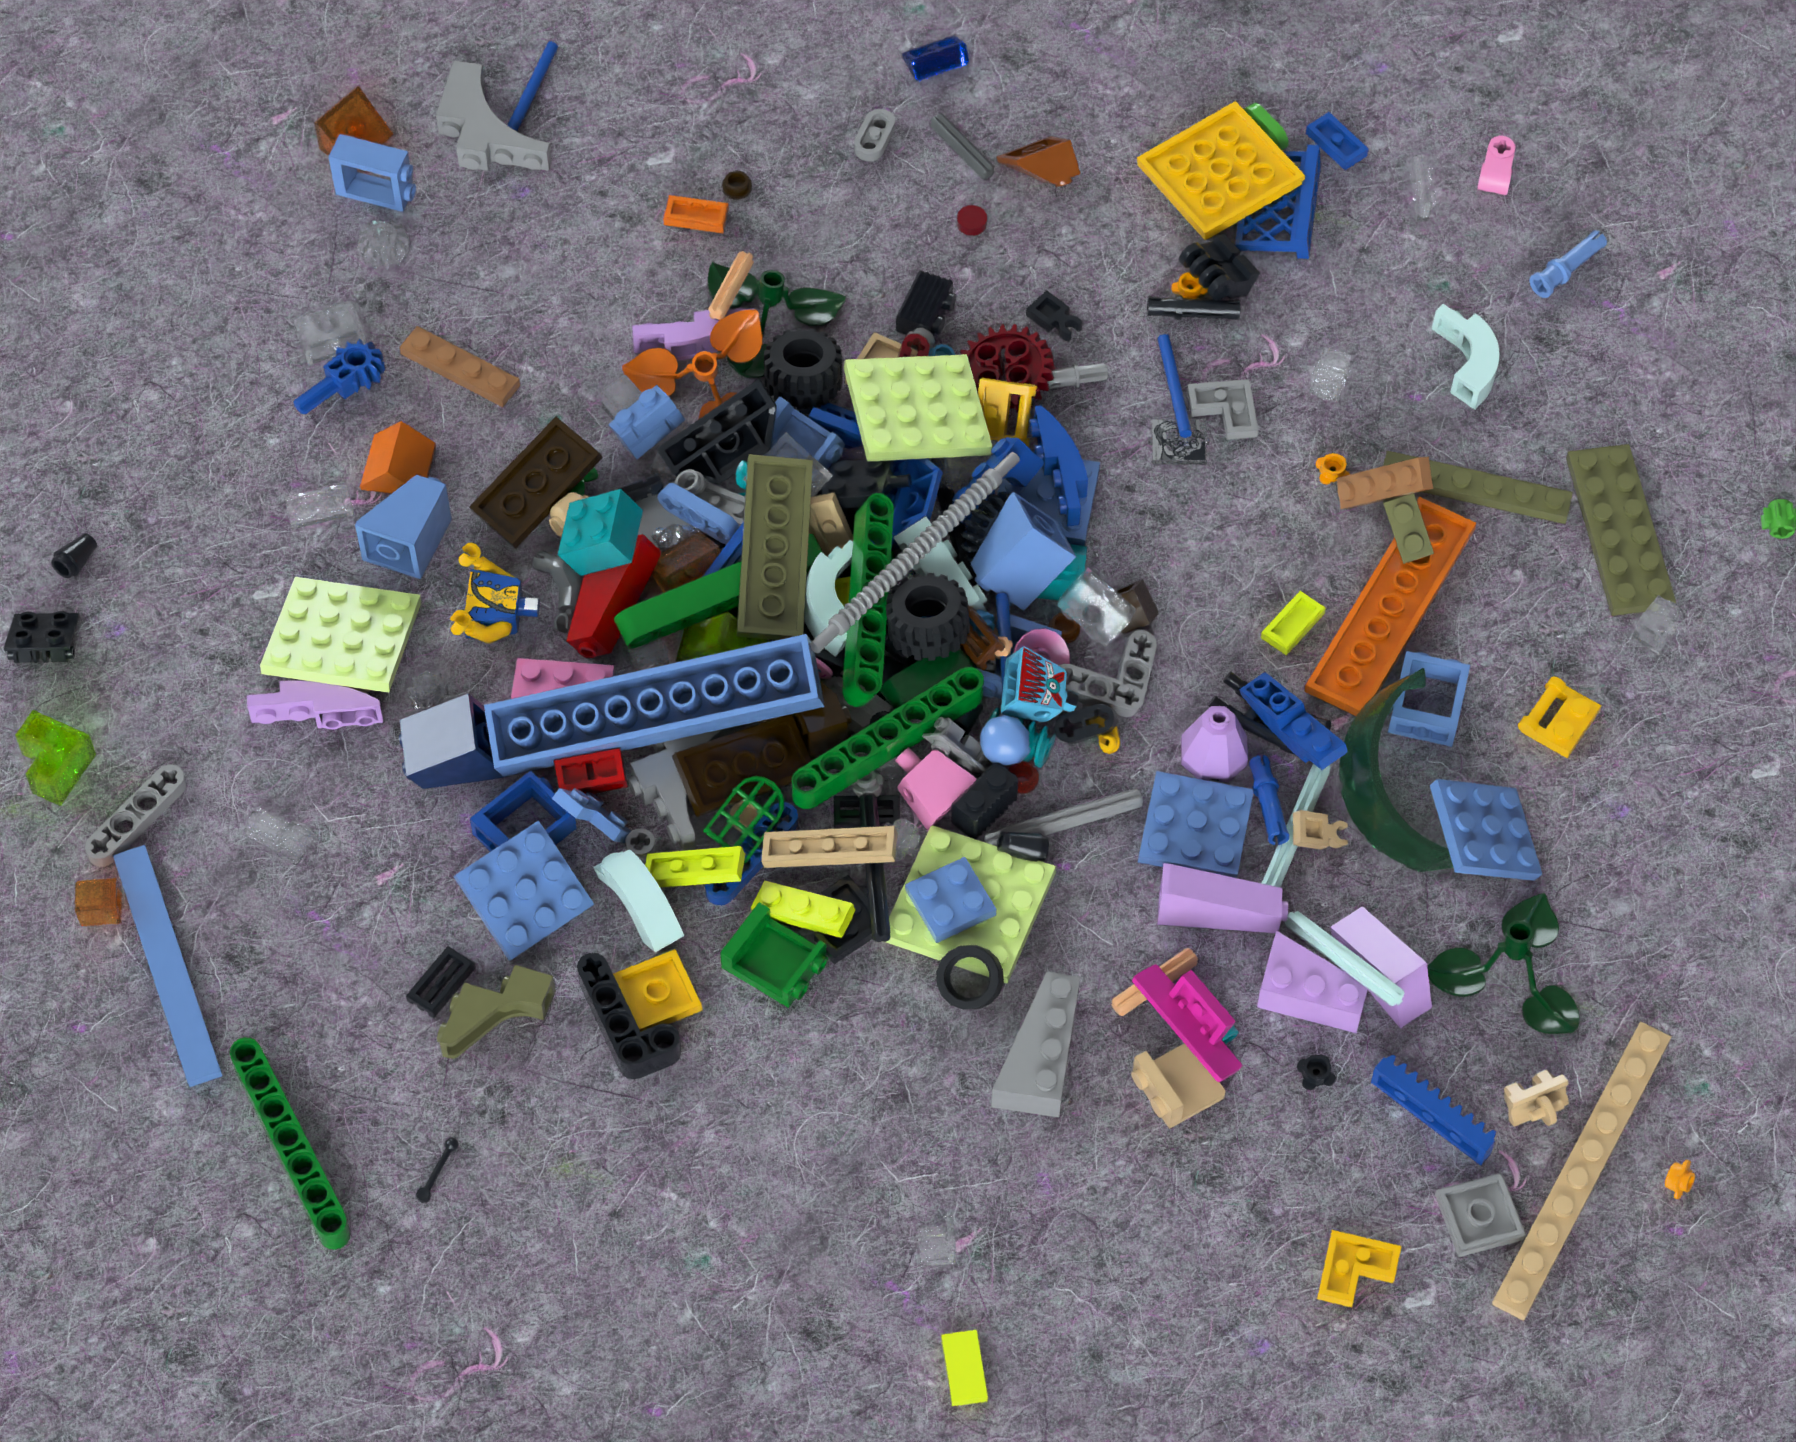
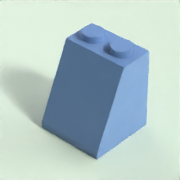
[355,475,452,579]
[971,492,1076,611]

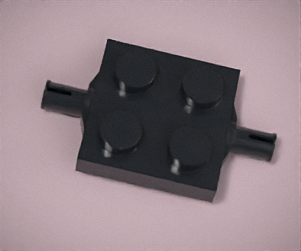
[811,460,912,509]

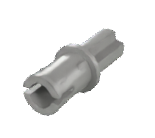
[1047,363,1108,390]

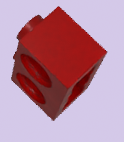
[554,748,628,794]

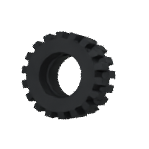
[764,328,842,409]
[885,573,970,661]

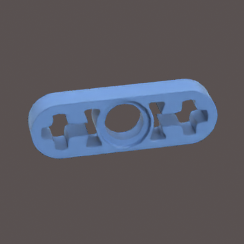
[657,483,739,544]

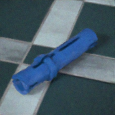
[1249,755,1290,845]

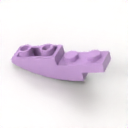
[632,308,755,361]
[247,680,383,729]

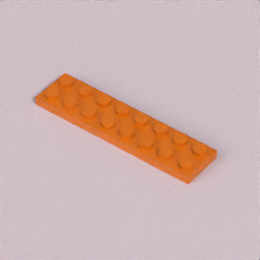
[1304,497,1476,719]

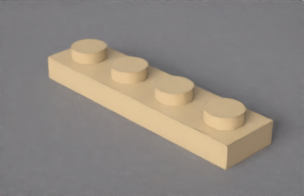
[761,826,898,868]

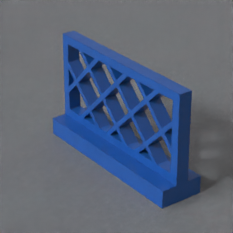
[1235,145,1321,259]

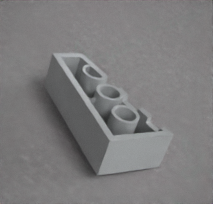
[991,972,1080,1118]

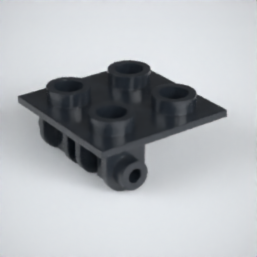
[4,611,79,663]

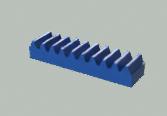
[1371,1054,1496,1166]

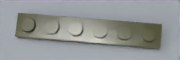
[1383,450,1573,524]

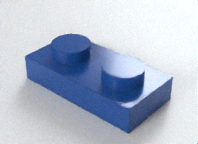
[1305,112,1369,170]

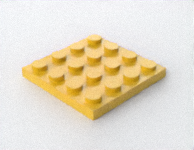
[1137,101,1305,241]

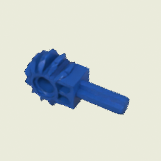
[293,338,385,414]

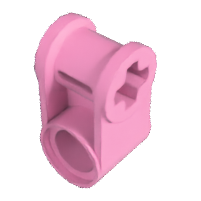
[1477,136,1515,195]

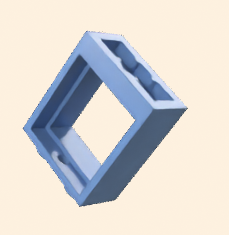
[328,134,416,212]
[1388,651,1470,747]

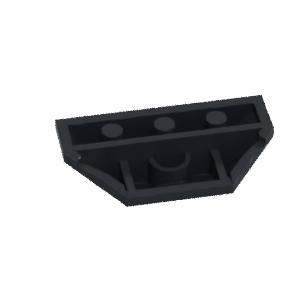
[656,379,777,484]

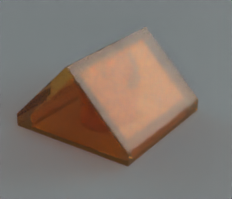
[314,86,394,156]
[652,531,721,593]

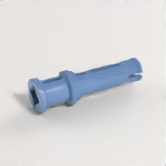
[1530,230,1607,298]

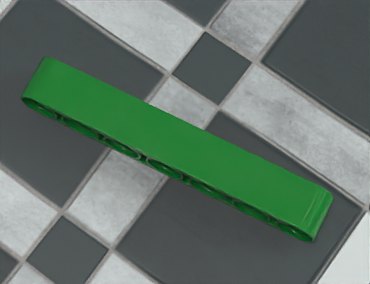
[842,493,894,707]
[614,534,825,649]
[792,667,984,809]
[230,1037,351,1250]

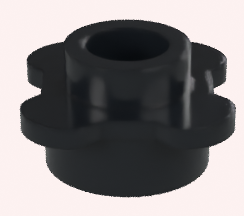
[1297,1055,1336,1090]

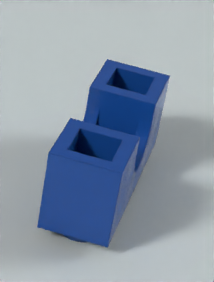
[953,437,1044,527]

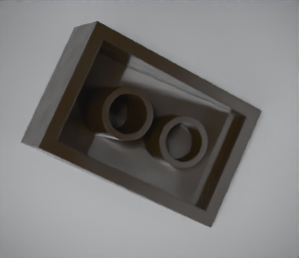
[792,681,852,761]

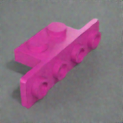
[1132,964,1242,1082]

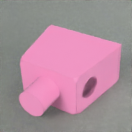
[895,747,977,831]

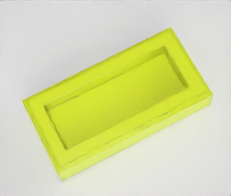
[1261,590,1326,656]
[941,1330,988,1406]

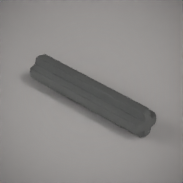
[931,113,995,180]

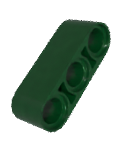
[880,646,977,709]

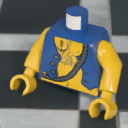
[450,542,540,644]

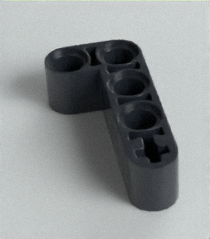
[577,953,681,1080]

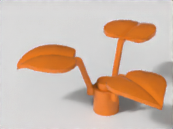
[622,309,763,419]

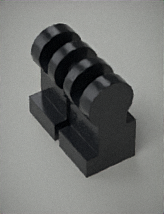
[1179,234,1260,300]

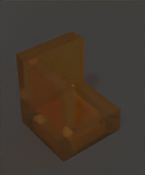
[75,878,122,926]

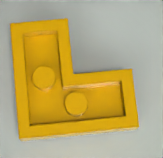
[1317,1230,1401,1307]

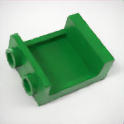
[720,902,828,1008]

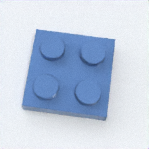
[905,857,996,943]

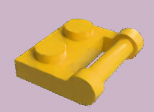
[978,378,1037,447]
[1518,676,1602,758]

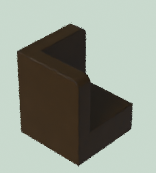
[1106,579,1159,634]

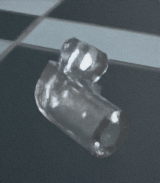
[652,524,699,548]

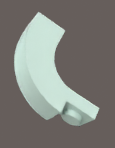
[1432,304,1500,410]
[804,540,853,657]
[594,849,684,952]

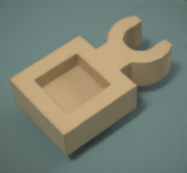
[1293,810,1348,850]

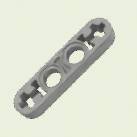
[85,764,187,867]

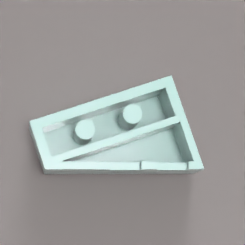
[894,517,988,612]

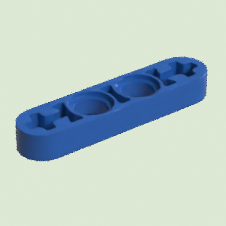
[705,802,798,906]

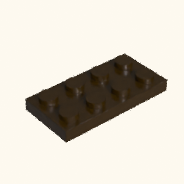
[469,417,603,549]
[672,714,811,817]

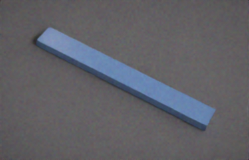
[113,845,222,1087]

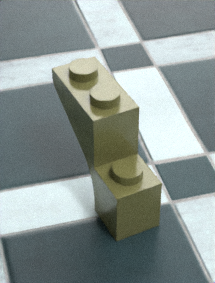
[1383,460,1434,564]
[437,965,556,1059]

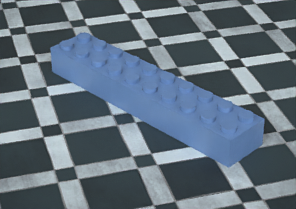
[484,634,825,777]

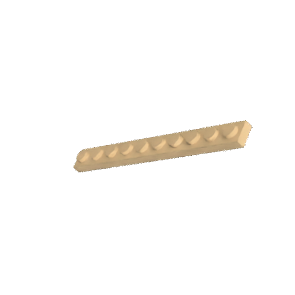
[1492,1021,1672,1321]

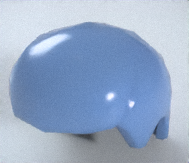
[980,715,1031,766]

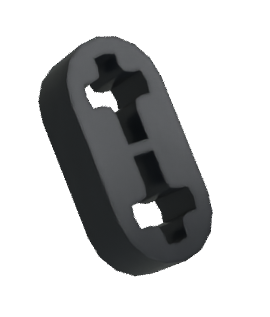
[1054,704,1117,744]

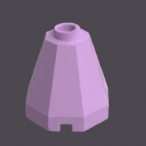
[1181,706,1248,782]

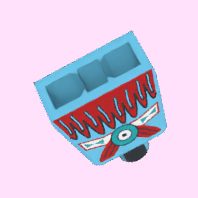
[1001,646,1078,722]

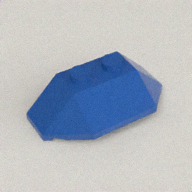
[870,459,943,551]

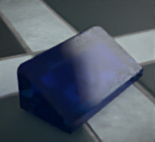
[902,35,969,81]

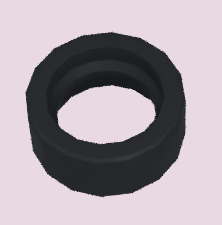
[936,945,1004,1010]

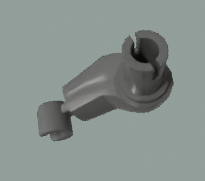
[533,551,583,633]

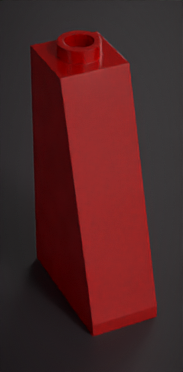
[566,534,662,658]

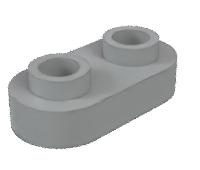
[854,109,895,161]

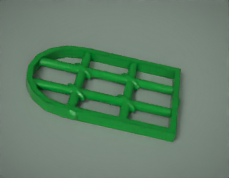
[703,776,784,864]

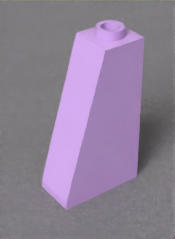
[1157,863,1288,933]

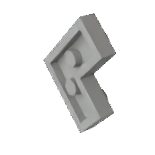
[1187,379,1259,440]

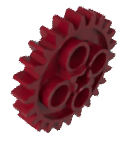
[960,324,1055,413]

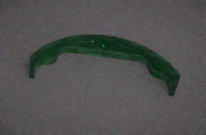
[1339,668,1453,872]

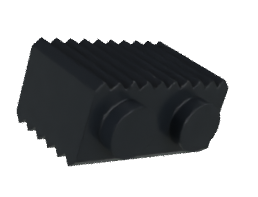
[896,270,956,337]
[951,763,1018,840]

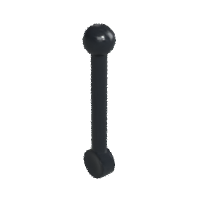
[416,1137,458,1203]

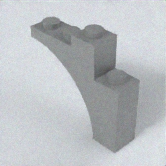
[436,60,552,171]
[627,726,740,851]

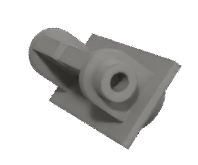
[922,717,987,774]

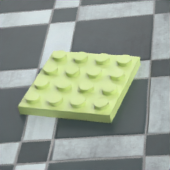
[844,354,993,461]
[260,577,421,693]
[886,825,1056,984]

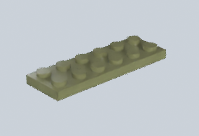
[1566,444,1676,616]
[736,454,813,640]

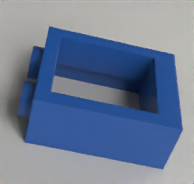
[470,770,577,852]

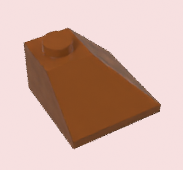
[996,136,1081,187]

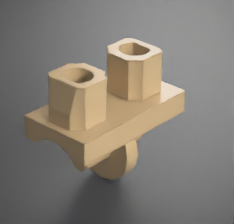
[1504,1070,1569,1127]

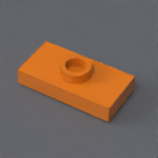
[663,195,729,233]

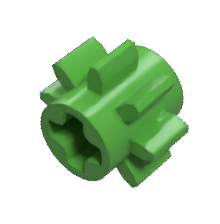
[1761,499,1796,539]

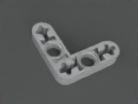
[1059,630,1157,717]

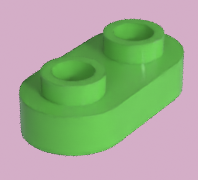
[1244,103,1289,150]

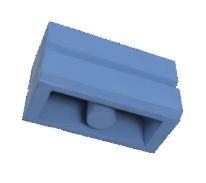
[608,385,685,459]

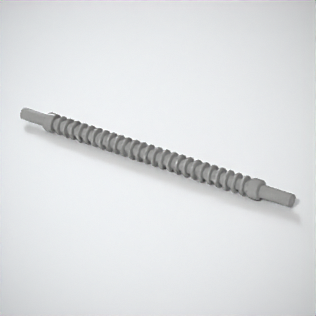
[810,452,1020,653]

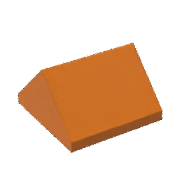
[360,421,436,494]

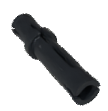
[1147,295,1241,320]

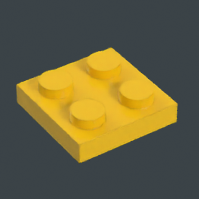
[613,949,702,1032]

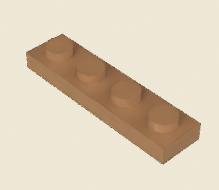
[399,326,520,407]
[1337,457,1433,509]

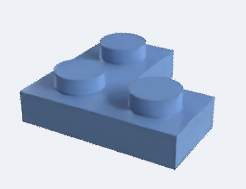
[552,788,631,843]

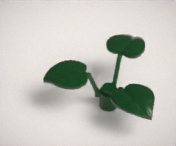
[707,262,846,379]
[1427,893,1580,1034]

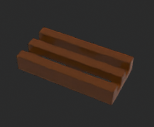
[960,605,1005,671]

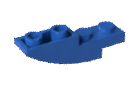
[1029,405,1088,527]
[1239,672,1348,770]

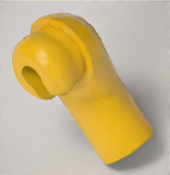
[1089,716,1121,754]

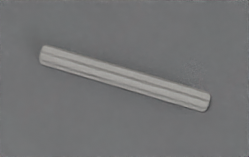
[985,789,1143,846]

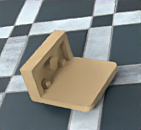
[1131,1043,1225,1129]

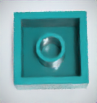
[558,489,643,576]

